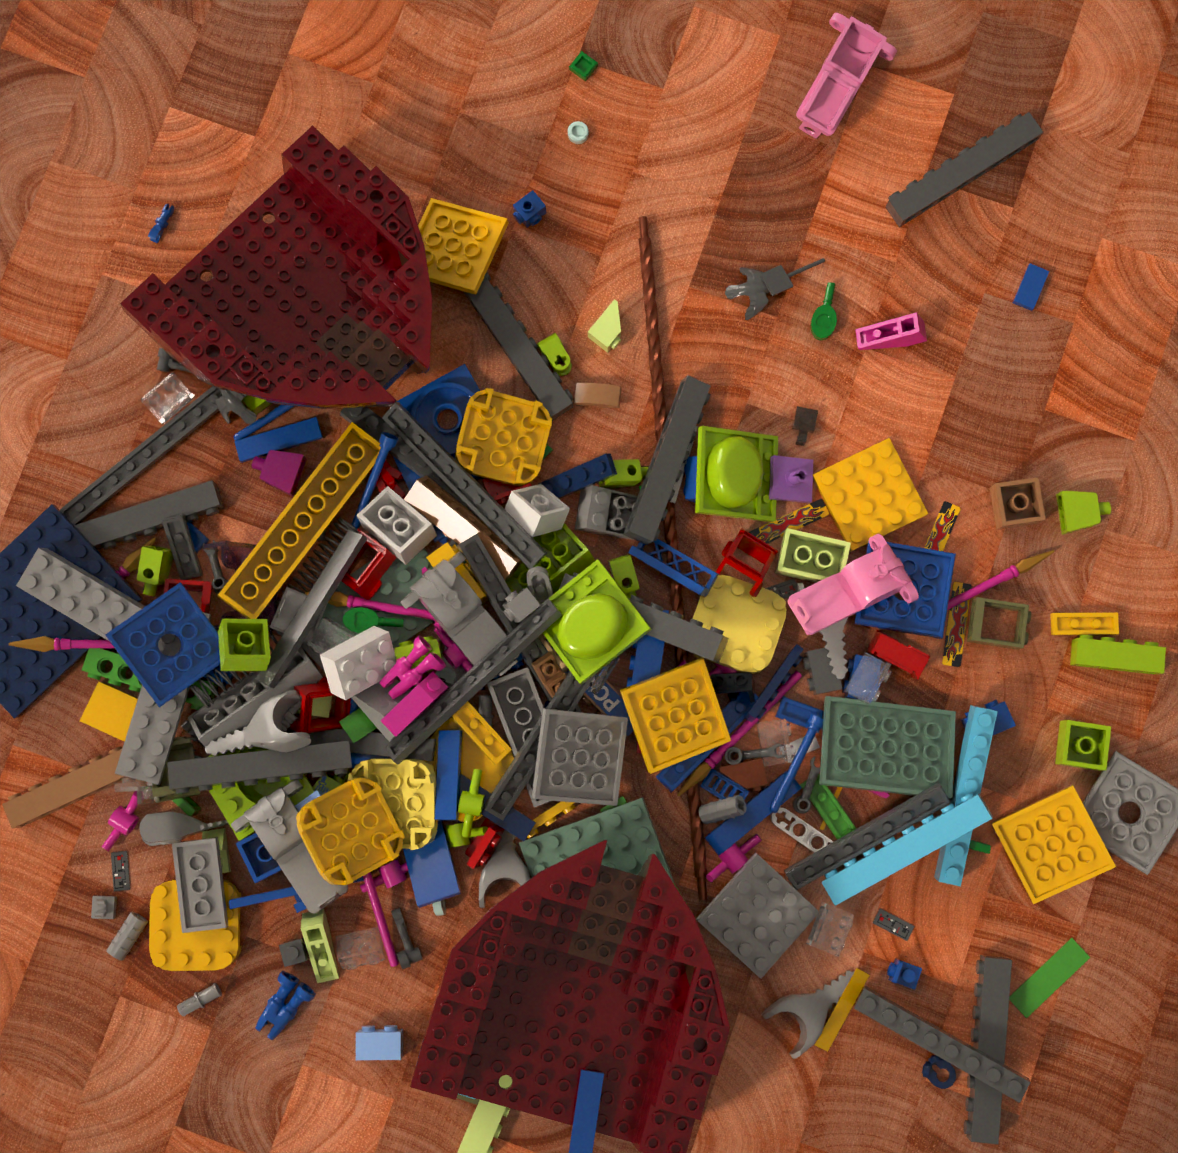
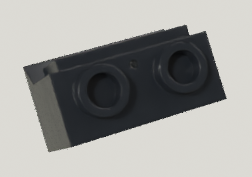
[710,672,755,702]

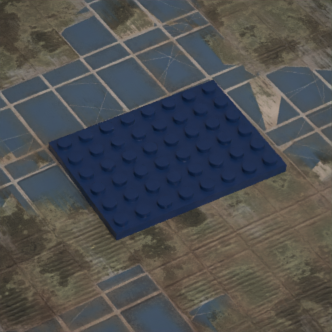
[0,504,143,719]

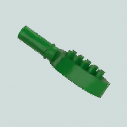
[810,282,837,341]
[343,607,404,634]

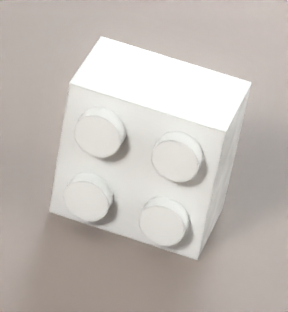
[505,484,570,537]

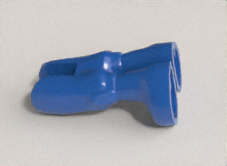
[255,971,316,1040]

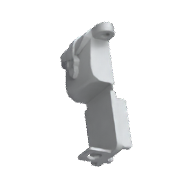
[400,551,519,680]
[231,779,348,914]

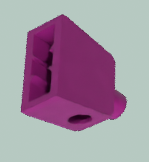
[252,450,307,497]

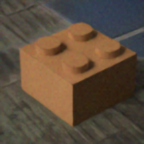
[989,477,1046,530]

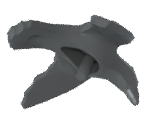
[725,267,770,320]
[215,389,257,424]

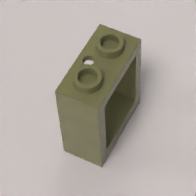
[967,597,1031,650]

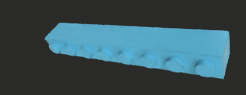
[934,705,998,887]
[821,792,993,906]

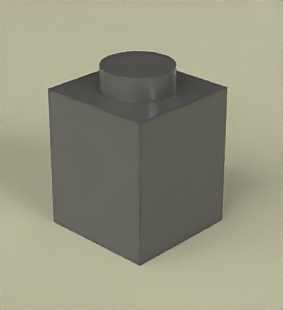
[279,937,310,967]

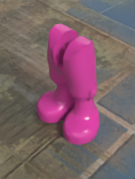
[379,635,446,700]

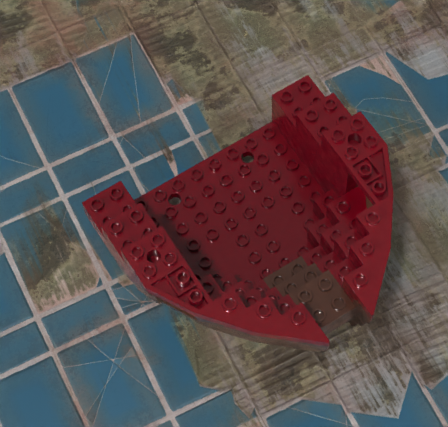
[120,125,432,409]
[410,840,730,1153]

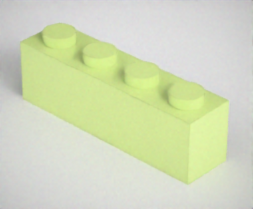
[457,1075,512,1153]

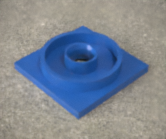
[396,364,480,461]
[854,540,956,639]
[105,582,220,707]

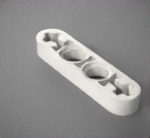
[770,808,834,853]

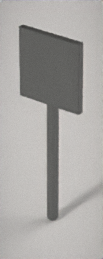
[760,258,825,296]

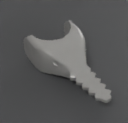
[796,583,848,679]
[205,690,311,756]
[139,811,229,846]
[479,830,531,908]
[761,971,855,1059]

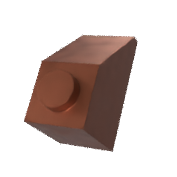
[718,758,768,792]

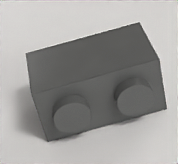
[802,648,842,695]

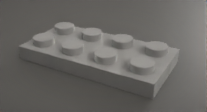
[172,837,228,933]

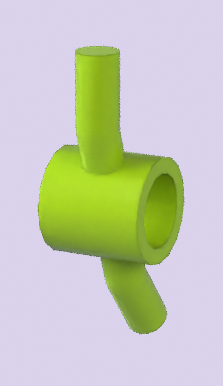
[458,769,485,837]
[446,823,488,848]

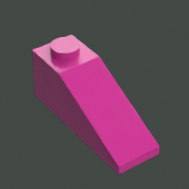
[855,312,927,350]
[381,672,448,737]

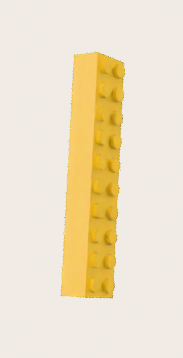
[218,422,381,619]

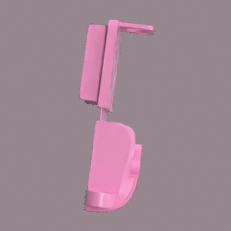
[796,13,897,138]
[788,534,919,635]

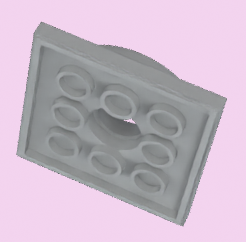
[1082,751,1178,875]

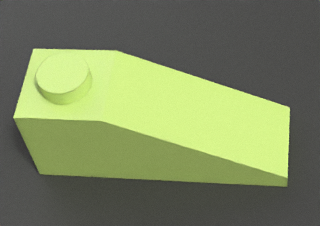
[301,909,339,983]

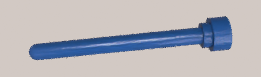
[234,405,294,441]
[351,432,398,529]
[770,714,823,813]

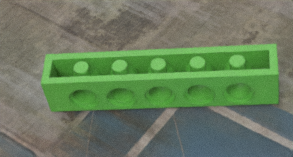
[82,648,219,710]

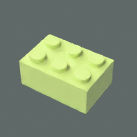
[775,528,851,583]

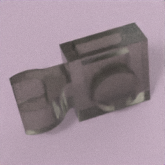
[792,406,818,446]

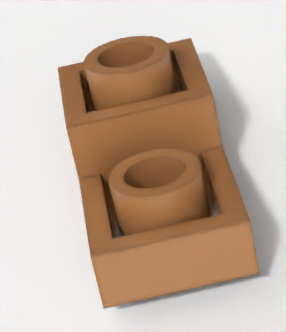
[574,383,622,408]
[531,652,566,698]

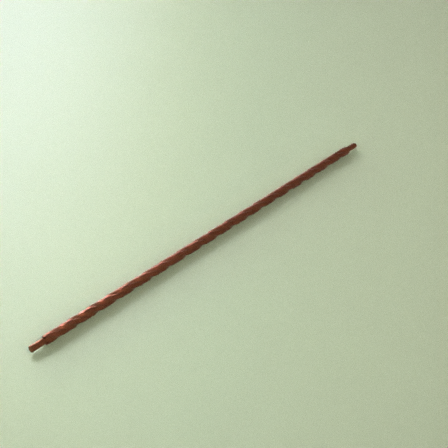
[638,216,708,900]

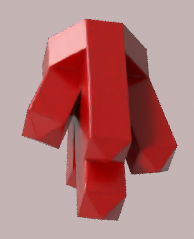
[368,460,406,499]

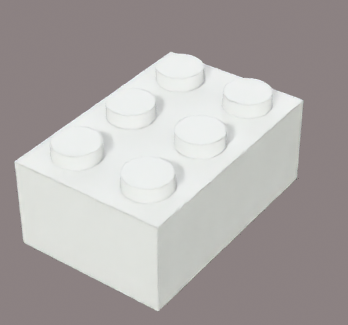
[357,486,437,565]
[320,626,396,700]

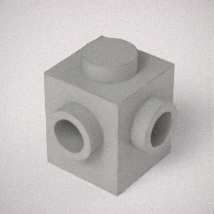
[502,588,540,623]

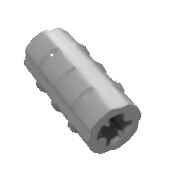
[699,795,746,824]
[106,912,148,961]

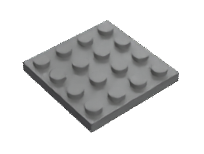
[532,708,628,806]
[696,852,820,978]

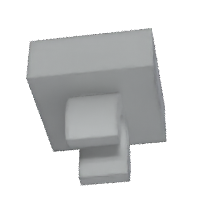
[91,895,117,919]

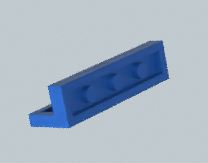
[628,538,719,597]

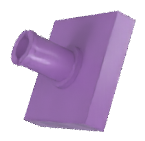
[769,455,813,503]

